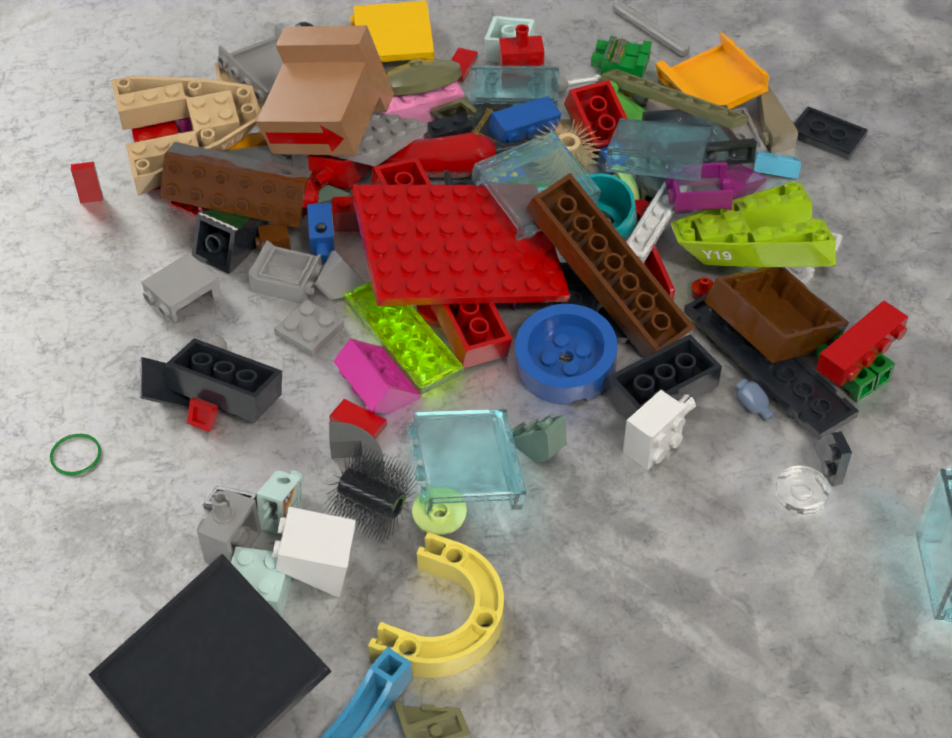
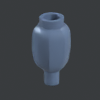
[735,379,774,421]

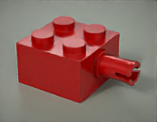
[499,24,545,88]
[307,155,373,191]

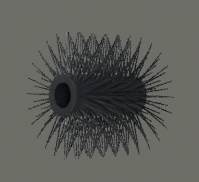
[324,444,418,542]

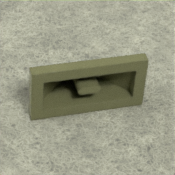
[430,96,477,119]

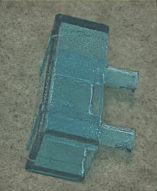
[471,65,559,109]

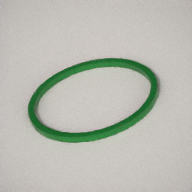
[50,433,101,475]

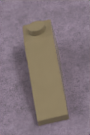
[757,85,798,153]

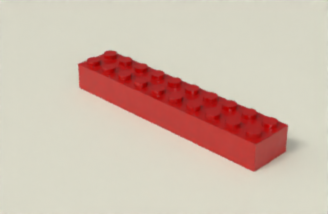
[371,157,512,369]

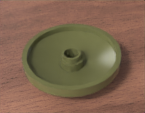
[386,59,462,95]

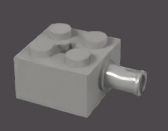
[197,489,262,565]

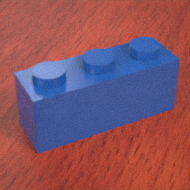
[488,96,562,143]

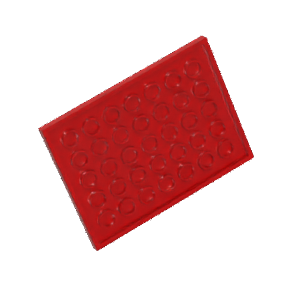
[351,185,570,306]

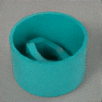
[577,173,638,242]

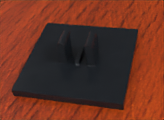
[140,357,190,410]

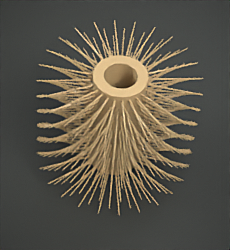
[529,118,602,186]

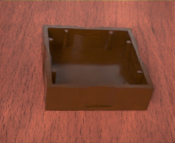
[705,267,849,363]

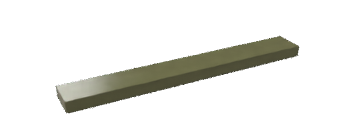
[601,69,748,129]

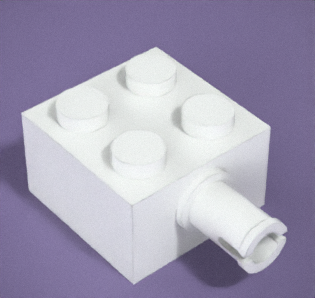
[623,390,696,470]

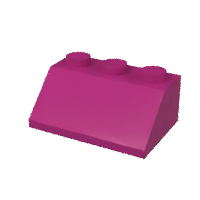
[333,338,422,415]

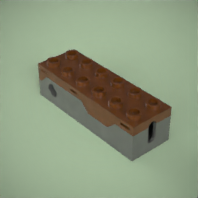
[160,142,319,228]

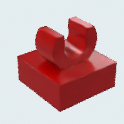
[186,397,219,432]

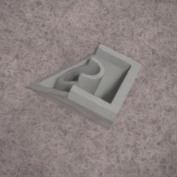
[315,250,373,300]

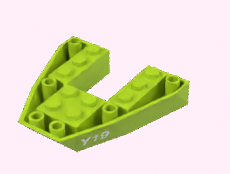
[671,182,837,267]

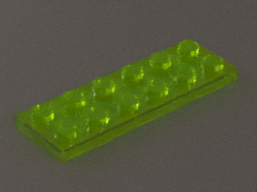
[344,282,464,395]

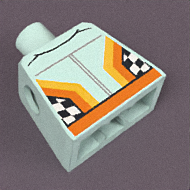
[257,470,304,537]

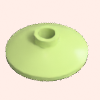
[412,488,467,535]

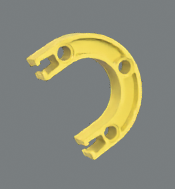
[368,532,504,678]

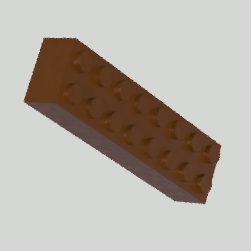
[525,173,695,357]

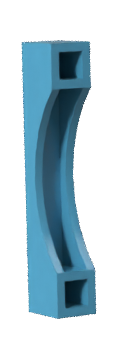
[320,647,413,738]

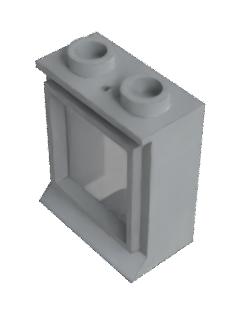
[248,240,324,303]

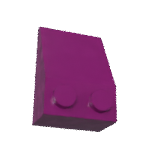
[691,164,767,200]

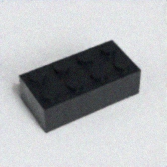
[606,334,722,419]
[166,338,282,422]

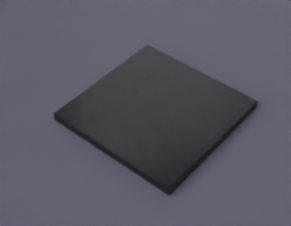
[88,554,332,738]

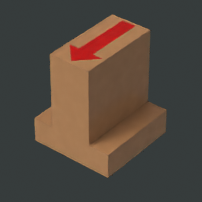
[256,25,394,155]

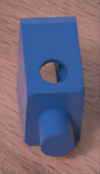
[307,203,335,263]

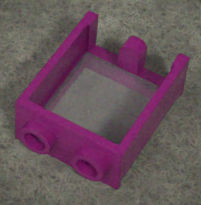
[665,162,734,213]

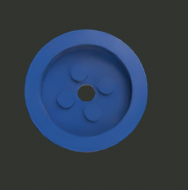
[515,304,617,405]

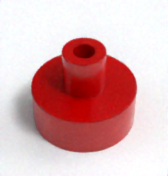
[691,277,714,300]

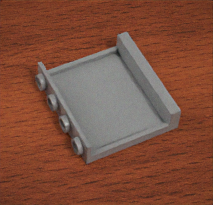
[217,23,286,106]

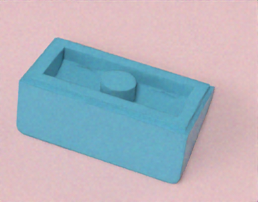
[753,150,801,179]

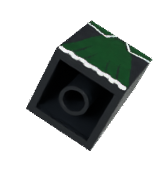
[191,209,268,274]

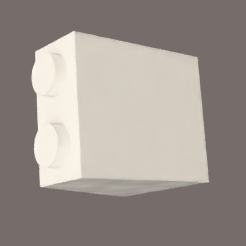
[272,507,356,597]

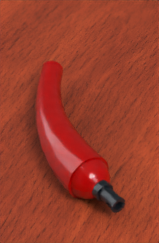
[372,132,523,179]

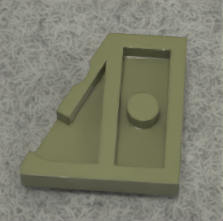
[394,701,470,738]

